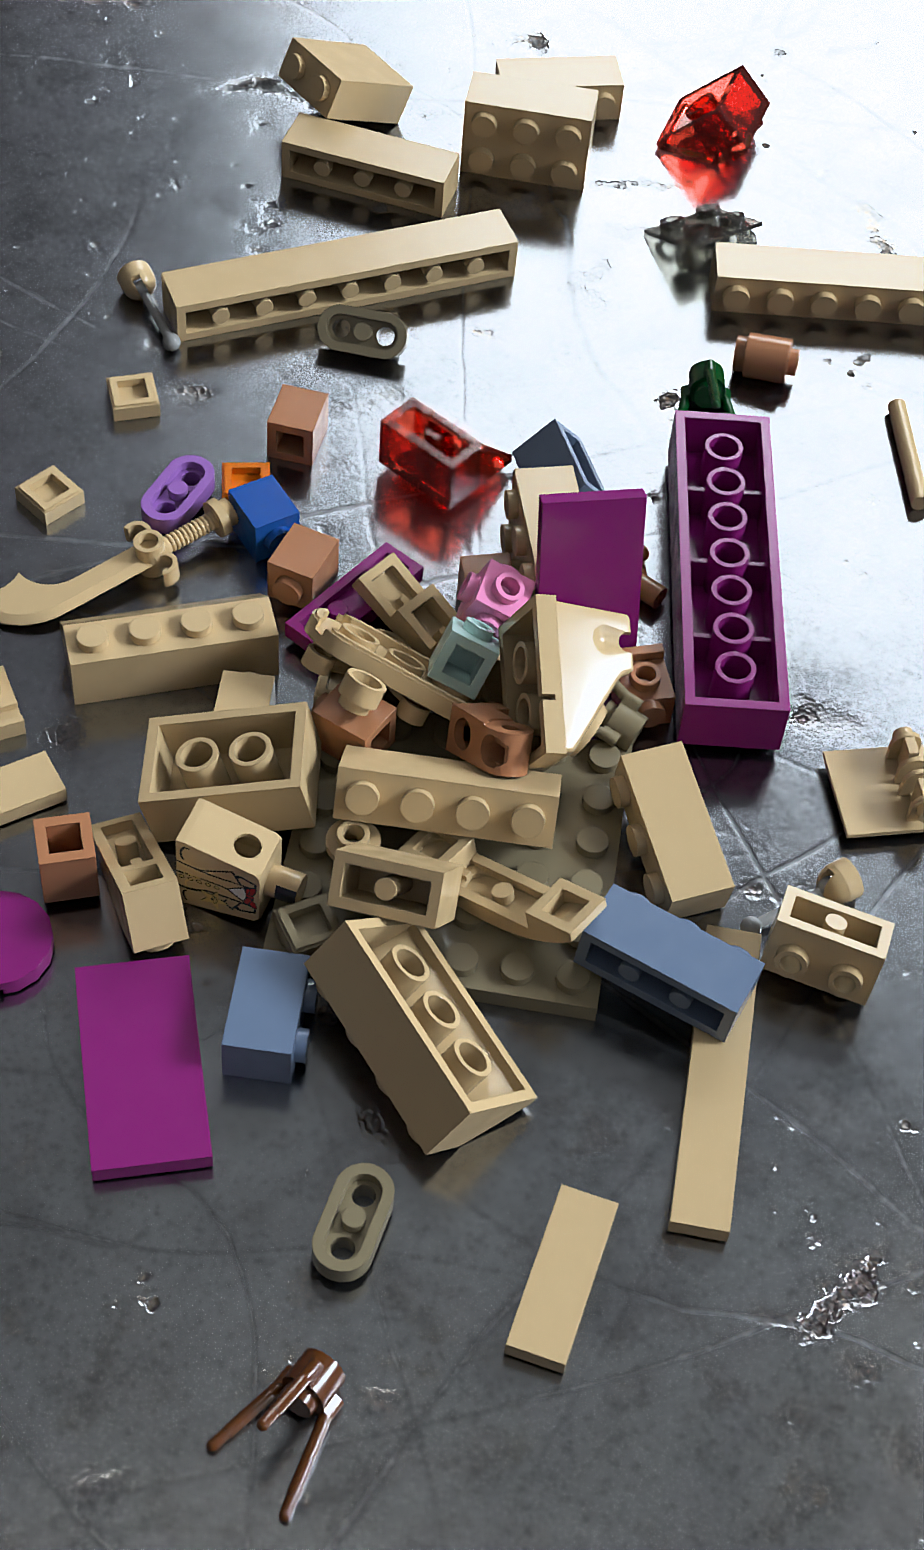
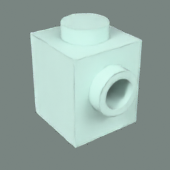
[427,616,499,700]

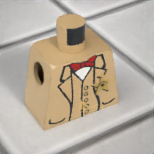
[175,798,308,921]

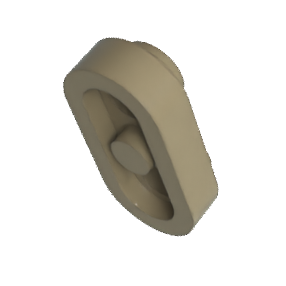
[317,304,409,360]
[312,1163,395,1282]

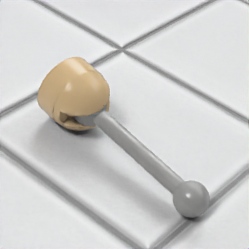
[117,260,181,351]
[740,857,864,934]

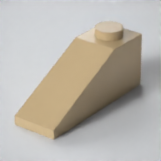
[91,812,189,953]

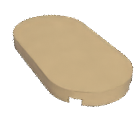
[304,608,495,728]

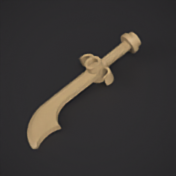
[0,498,238,625]

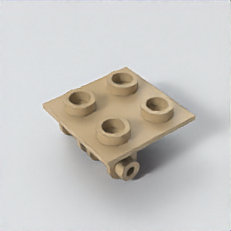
[822,727,924,838]

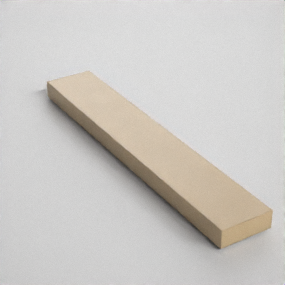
[667,924,762,1242]

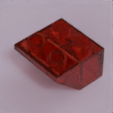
[379,397,512,510]

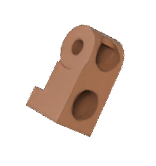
[446,703,534,777]

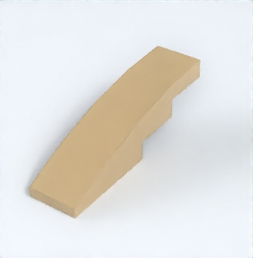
[352,552,500,703]

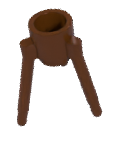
[206,1348,346,1522]

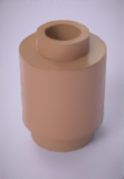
[732,332,801,384]

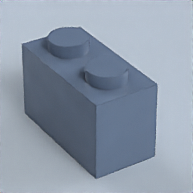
[221,946,319,1084]

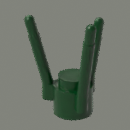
[678,359,735,414]

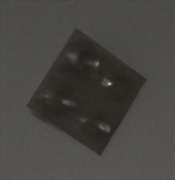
[644,204,763,273]

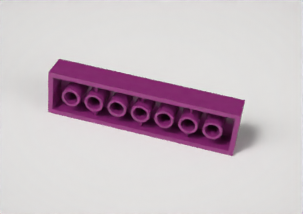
[668,410,790,750]

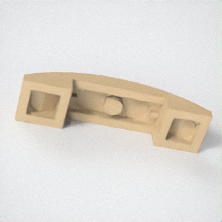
[398,830,607,943]

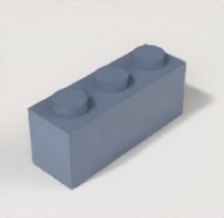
[573,883,765,1042]

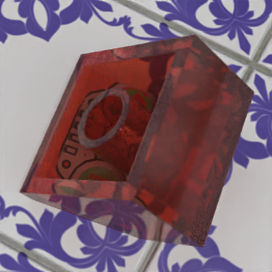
[656,65,770,166]

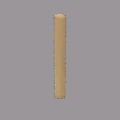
[888,398,924,510]

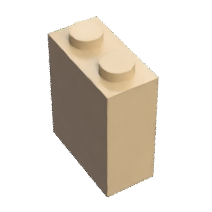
[278,37,414,124]

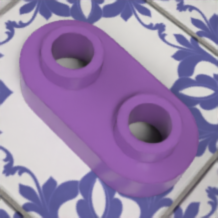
[141,455,215,534]

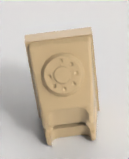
[498,594,633,772]

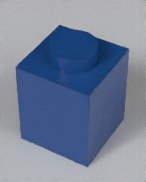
[228,474,300,562]

